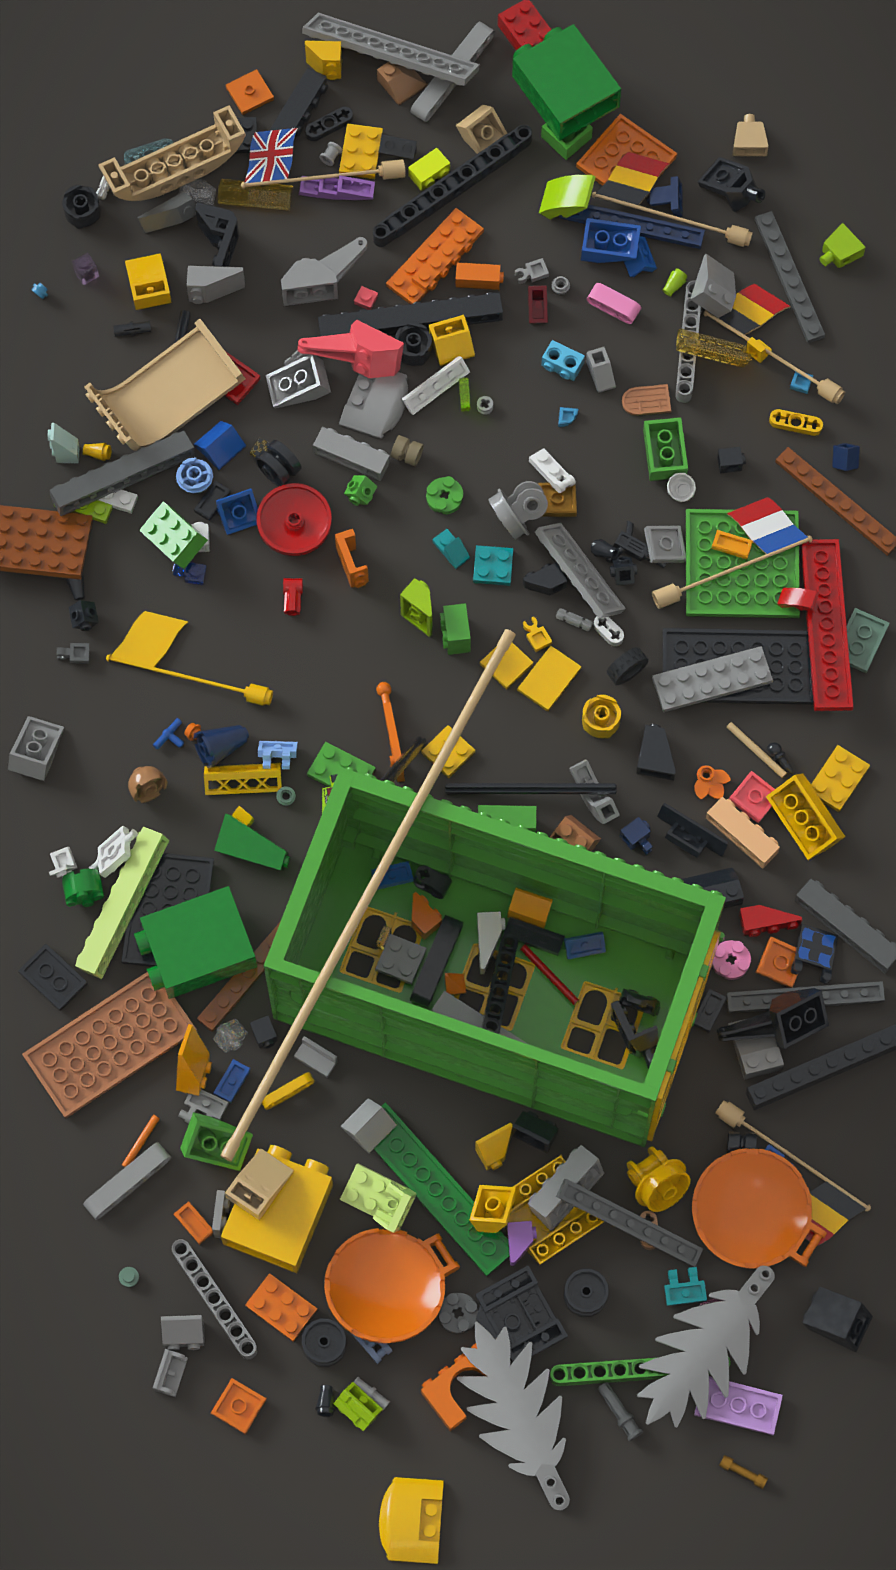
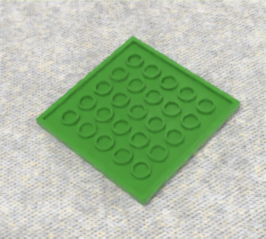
[686,509,800,618]

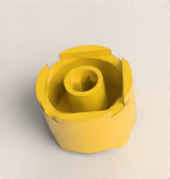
[582,695,621,738]

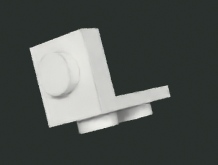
[49,847,77,878]

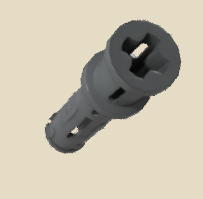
[597,1382,644,1442]

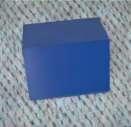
[194,421,246,470]
[216,489,258,535]

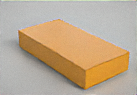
[711,530,753,559]

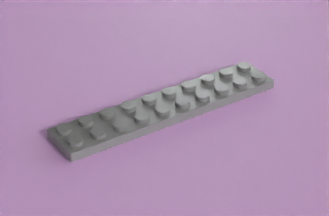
[302,13,480,86]

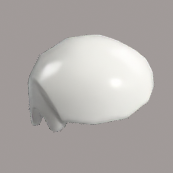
[667,473,696,502]

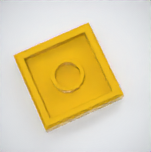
[480,643,533,690]

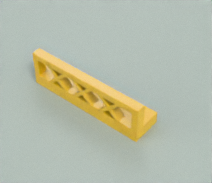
[204,763,282,795]

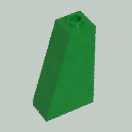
[214,814,290,871]

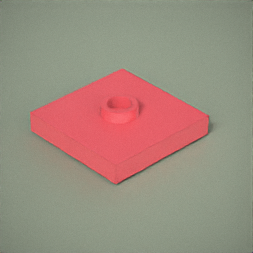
[729,771,775,823]

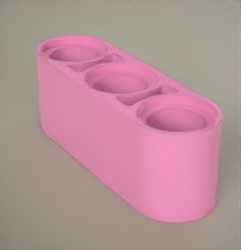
[586,283,642,324]

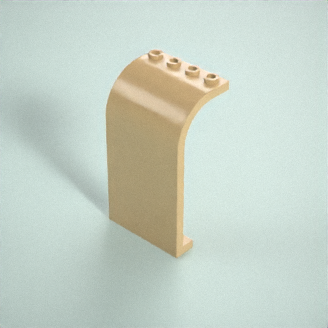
[84,319,245,451]

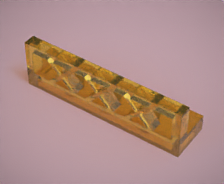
[218,179,293,210]
[676,329,751,368]

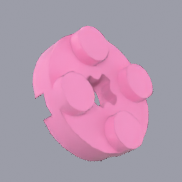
[712,940,751,980]

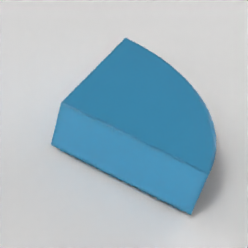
[558,407,578,427]

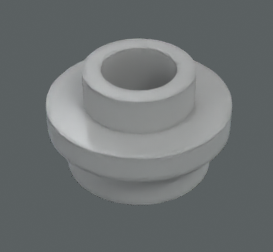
[552,276,570,294]

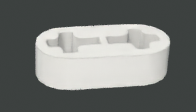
[594,616,624,646]

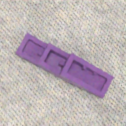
[299,175,375,200]

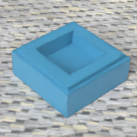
[790,371,813,394]

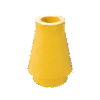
[83,443,112,461]

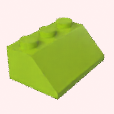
[400,578,432,637]

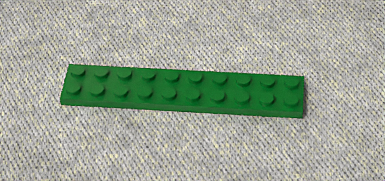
[373,1102,510,1277]

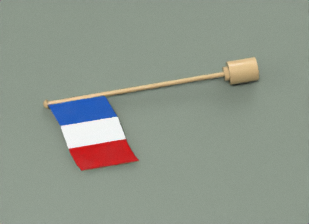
[652,497,812,609]

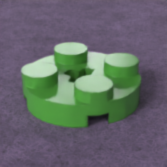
[426,476,463,514]

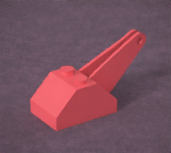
[298,320,404,378]

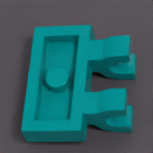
[664,1267,707,1306]

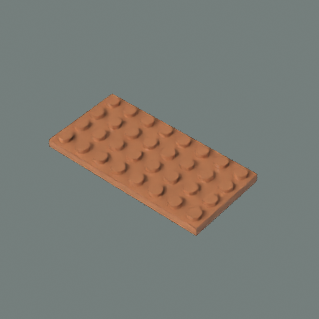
[22,972,197,1119]

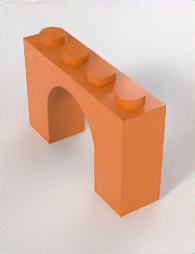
[421,1343,486,1432]

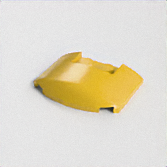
[379,1477,444,1564]

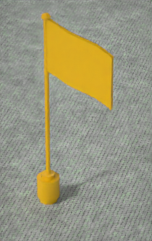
[106,611,273,706]

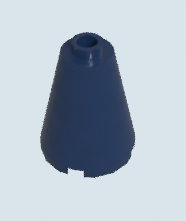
[193,725,249,768]

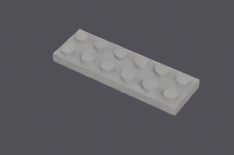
[535,523,626,619]
[652,646,773,712]

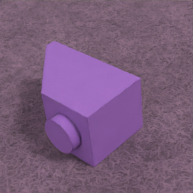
[507,1221,537,1266]

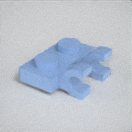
[258,741,297,769]

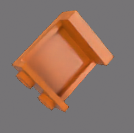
[335,529,369,588]

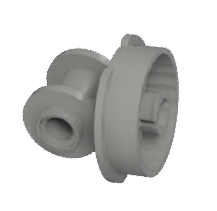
[489,481,548,540]

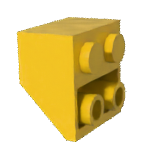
[429,315,475,366]

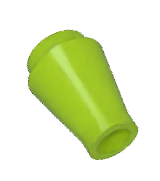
[662,268,688,297]

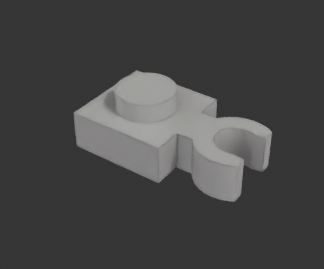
[515,258,549,284]

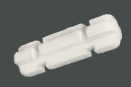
[96,176,110,200]

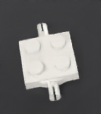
[89,826,138,878]

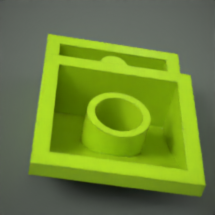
[539,175,596,219]

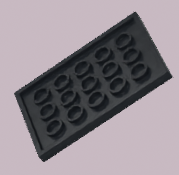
[121,853,214,967]

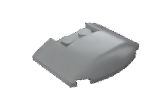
[339,372,408,439]

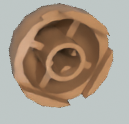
[128,766,168,803]

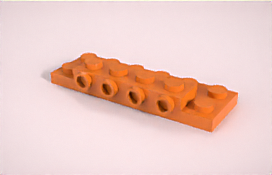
[386,208,484,305]

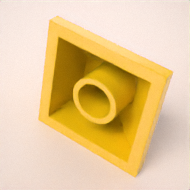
[475,1122,513,1170]
[469,1185,517,1233]

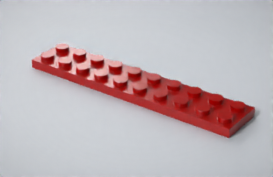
[801,539,853,711]

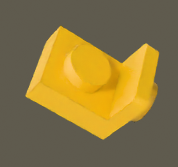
[746,337,772,363]

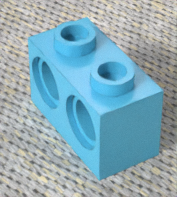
[541,340,585,381]

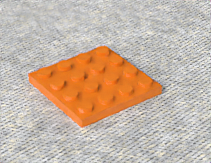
[576,114,677,186]

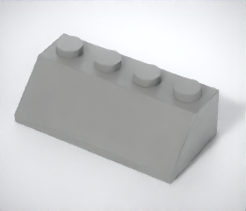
[528,1145,604,1232]

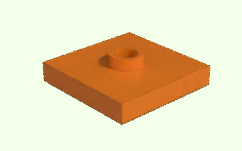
[225,69,274,115]
[756,937,798,988]
[211,1378,267,1435]

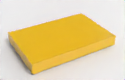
[517,646,581,711]

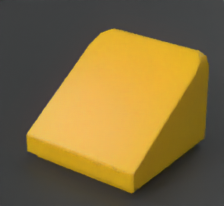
[232,806,254,827]

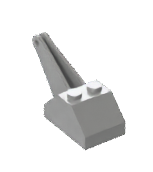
[281,237,367,306]

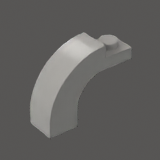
[569,759,620,824]

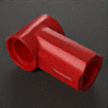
[283,578,303,616]

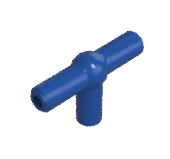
[153,718,184,749]

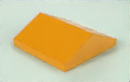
[507,888,553,929]

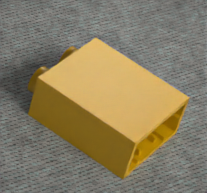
[221,1145,333,1273]

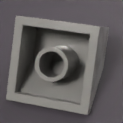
[161,1315,205,1351]

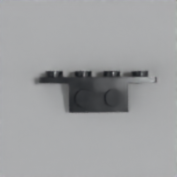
[657,803,729,858]

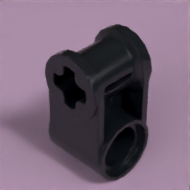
[413,866,452,899]

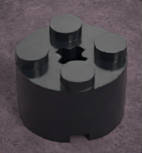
[62,185,101,229]
[395,323,432,366]

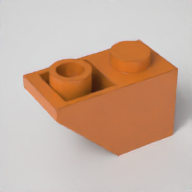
[411,892,442,940]

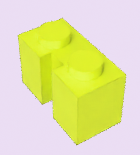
[408,148,450,191]

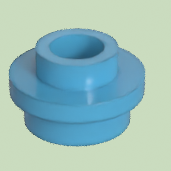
[31,283,48,299]

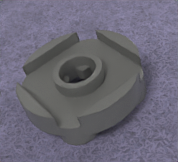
[438,1293,478,1334]

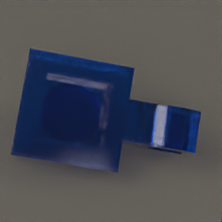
[173,563,207,585]

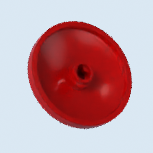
[257,483,332,556]

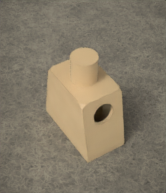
[733,114,768,156]

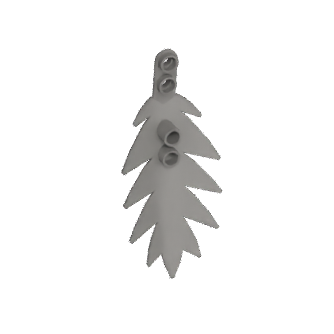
[637,1266,775,1428]
[457,1321,570,1510]

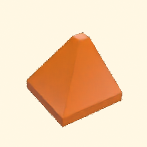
[444,973,466,995]

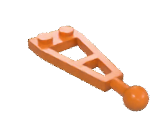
[376,682,405,782]

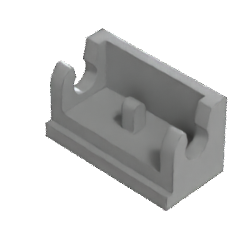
[153,1349,188,1397]

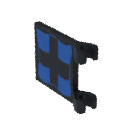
[791,924,838,984]

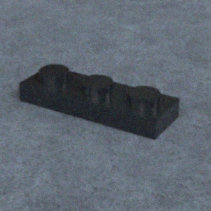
[503,917,565,956]

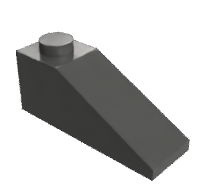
[137,192,196,233]

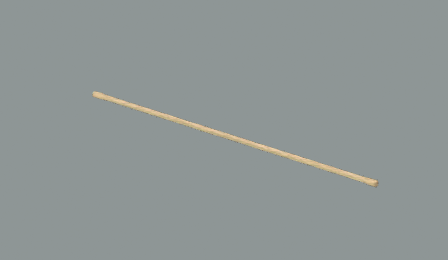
[220,629,516,1162]

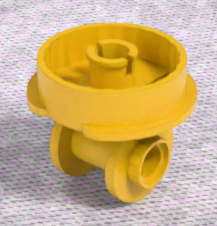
[627,1146,690,1212]

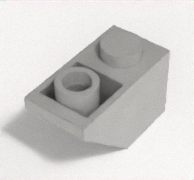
[586,347,616,393]

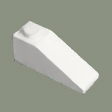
[477,912,505,975]

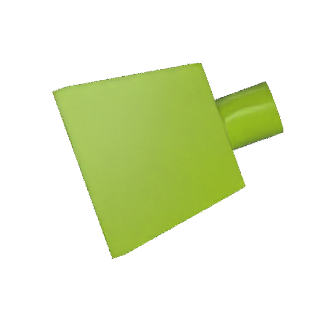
[819,223,866,268]

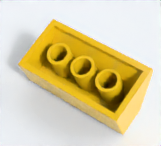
[766,773,846,860]

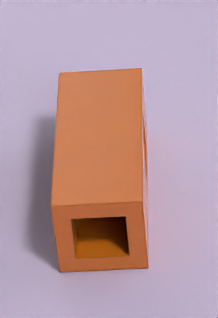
[456,263,504,290]

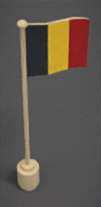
[592,152,753,247]
[704,284,845,404]
[715,1101,871,1246]

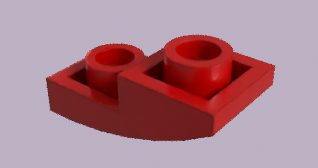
[777,588,819,611]

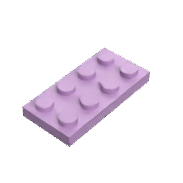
[694,1376,783,1436]

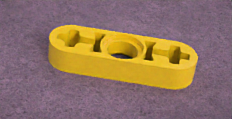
[769,409,823,436]
[262,1072,315,1110]

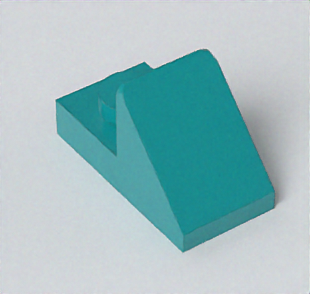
[432,529,470,569]

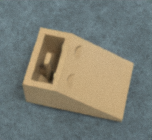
[225,1149,294,1220]

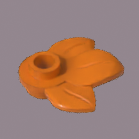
[694,765,731,799]

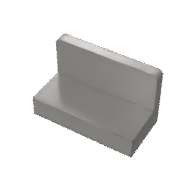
[294,1036,338,1078]

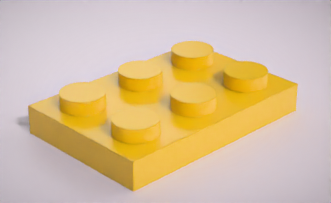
[339,124,383,179]
[811,745,870,812]

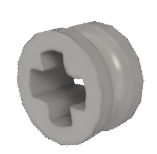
[477,396,493,415]

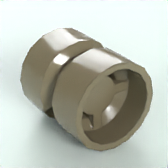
[391,435,424,467]

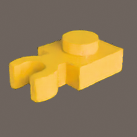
[523,617,552,652]

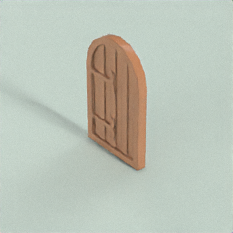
[622,384,671,416]

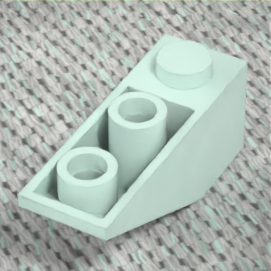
[48,423,80,463]

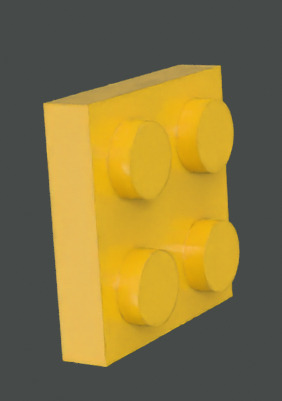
[421,725,475,778]

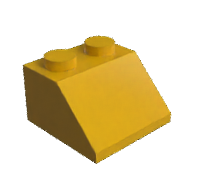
[305,41,342,80]

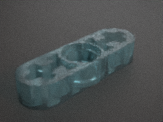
[124,138,173,165]

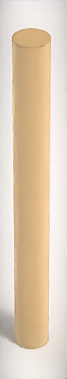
[726,722,787,778]

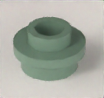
[276,786,296,806]

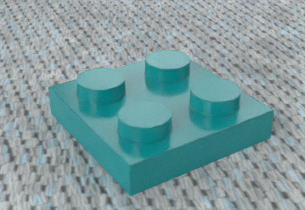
[473,545,513,586]

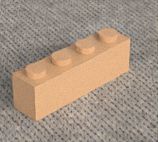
[706,797,780,869]

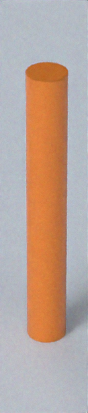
[122,1115,160,1167]

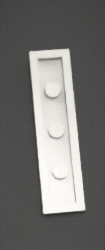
[402,356,470,415]

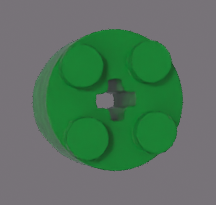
[62,869,104,907]

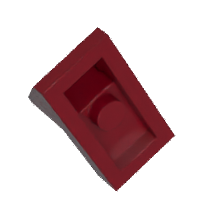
[528,285,548,323]

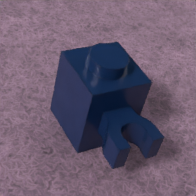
[620,817,653,855]

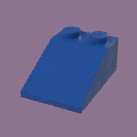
[581,218,641,263]

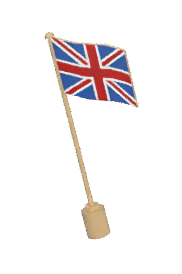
[241,128,405,189]

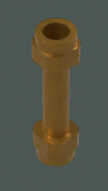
[719,1455,768,1489]

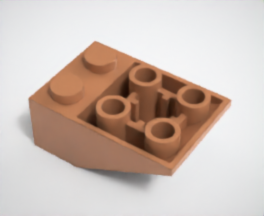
[550,815,601,852]

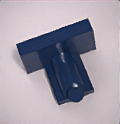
[647,176,683,217]

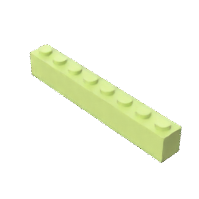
[75,827,170,979]

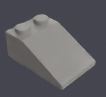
[690,254,736,318]
[187,266,245,304]
[265,354,331,408]
[8,716,64,781]
[728,1019,784,1080]

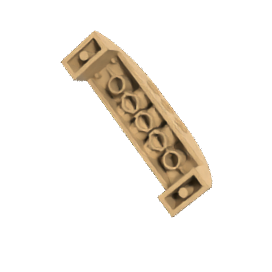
[98,105,246,201]

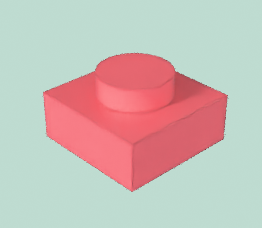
[354,286,378,310]

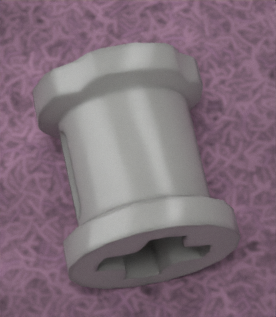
[319,142,342,166]

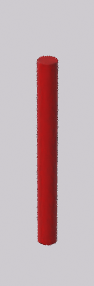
[520,944,579,1005]

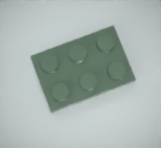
[846,608,890,673]

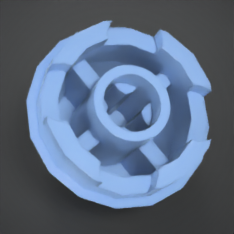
[176,458,213,494]

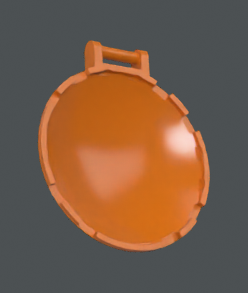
[692,1148,827,1269]
[324,1228,460,1343]

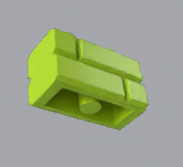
[334,1382,383,1431]

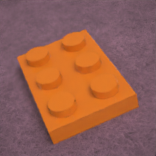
[245,1273,318,1342]

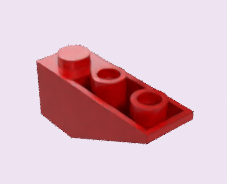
[739,905,802,937]

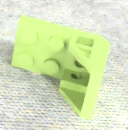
[340,1163,417,1233]

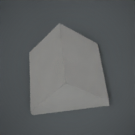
[341,1098,397,1153]

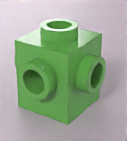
[344,475,377,506]

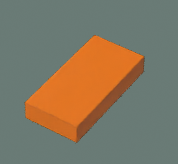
[174,1201,213,1245]

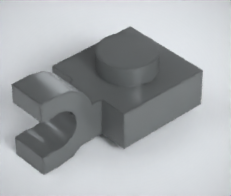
[57,643,89,664]

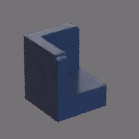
[832,443,860,471]

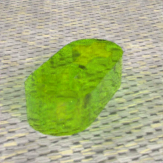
[459,378,470,412]

